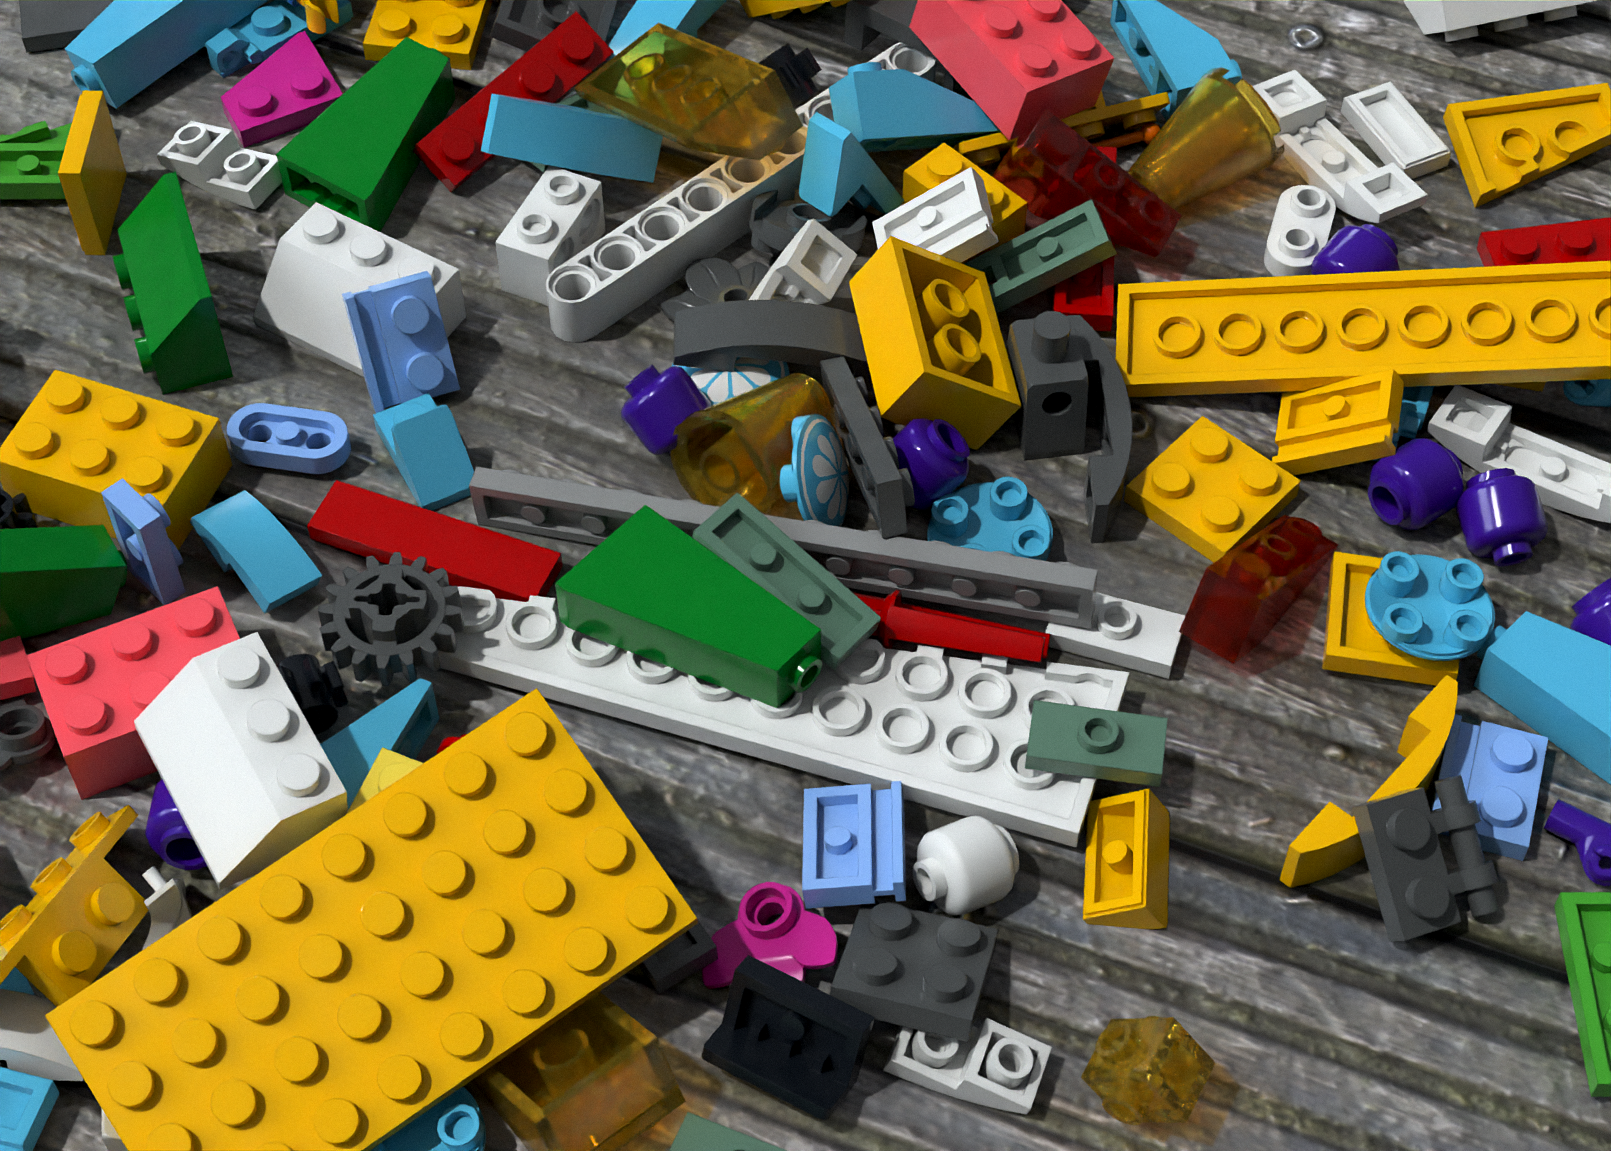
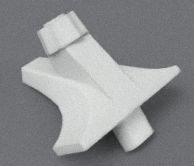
[142,866,193,950]

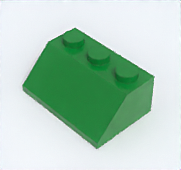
[112,172,233,395]

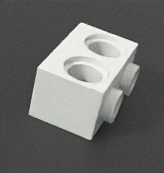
[495,166,605,306]

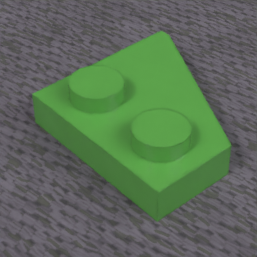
[0,120,72,199]

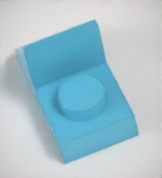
[799,112,904,217]
[373,393,474,511]

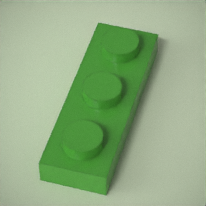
[1554,892,1611,1097]

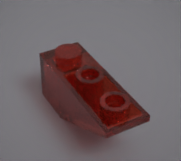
[992,109,1182,257]
[1179,514,1339,664]

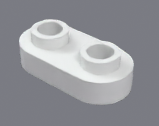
[1264,185,1336,277]

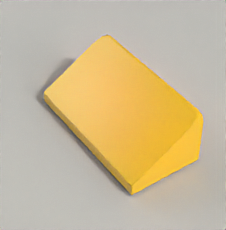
[1083,788,1170,930]

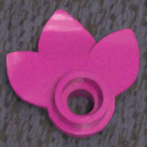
[702,882,838,989]

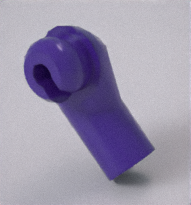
[1544,799,1611,886]

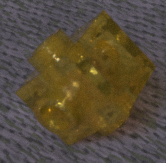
[1081,1016,1216,1125]

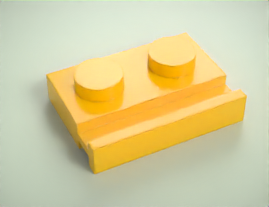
[1272,368,1404,476]

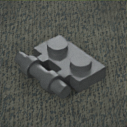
[1352,775,1499,941]

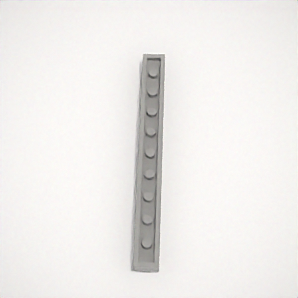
[469,467,1098,629]

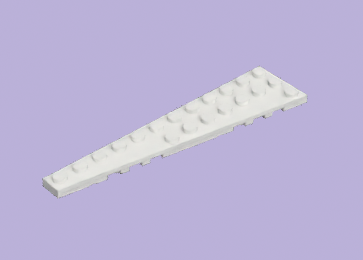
[438,586,1129,847]

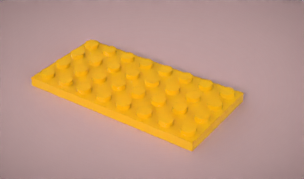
[45,688,698,1151]

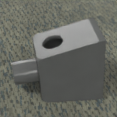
[1006,311,1089,461]

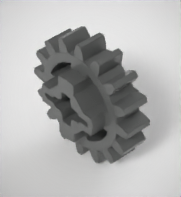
[318,552,464,686]

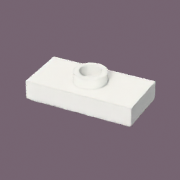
[1045,592,1186,679]

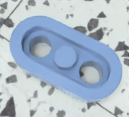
[227,403,351,474]

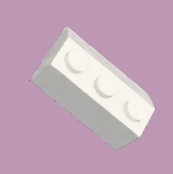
[1403,0,1597,42]
[253,202,466,377]
[134,632,348,890]

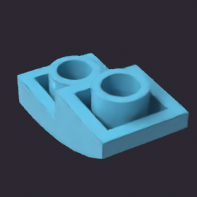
[190,490,322,614]

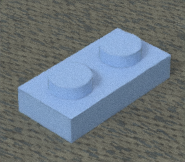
[101,478,186,605]

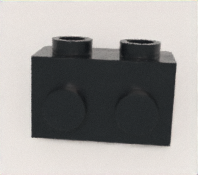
[701,955,875,1120]

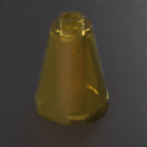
[1124,67,1285,218]
[671,373,831,514]

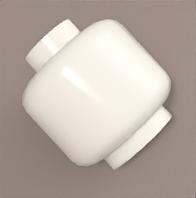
[913,815,1019,916]

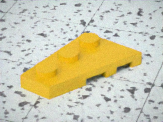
[1443,83,1611,208]

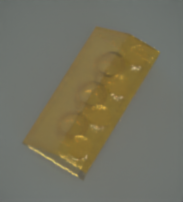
[574,22,803,161]

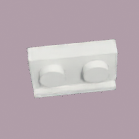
[872,167,999,263]

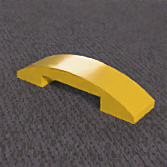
[1280,675,1458,888]

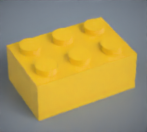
[849,236,1021,450]
[0,370,232,550]

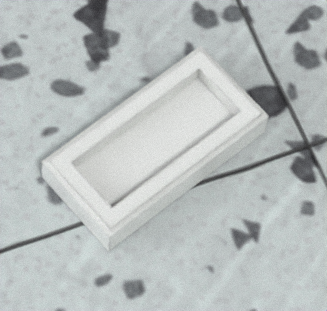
[1341,81,1451,179]

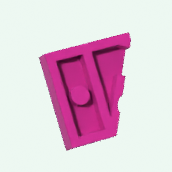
[220,31,343,148]

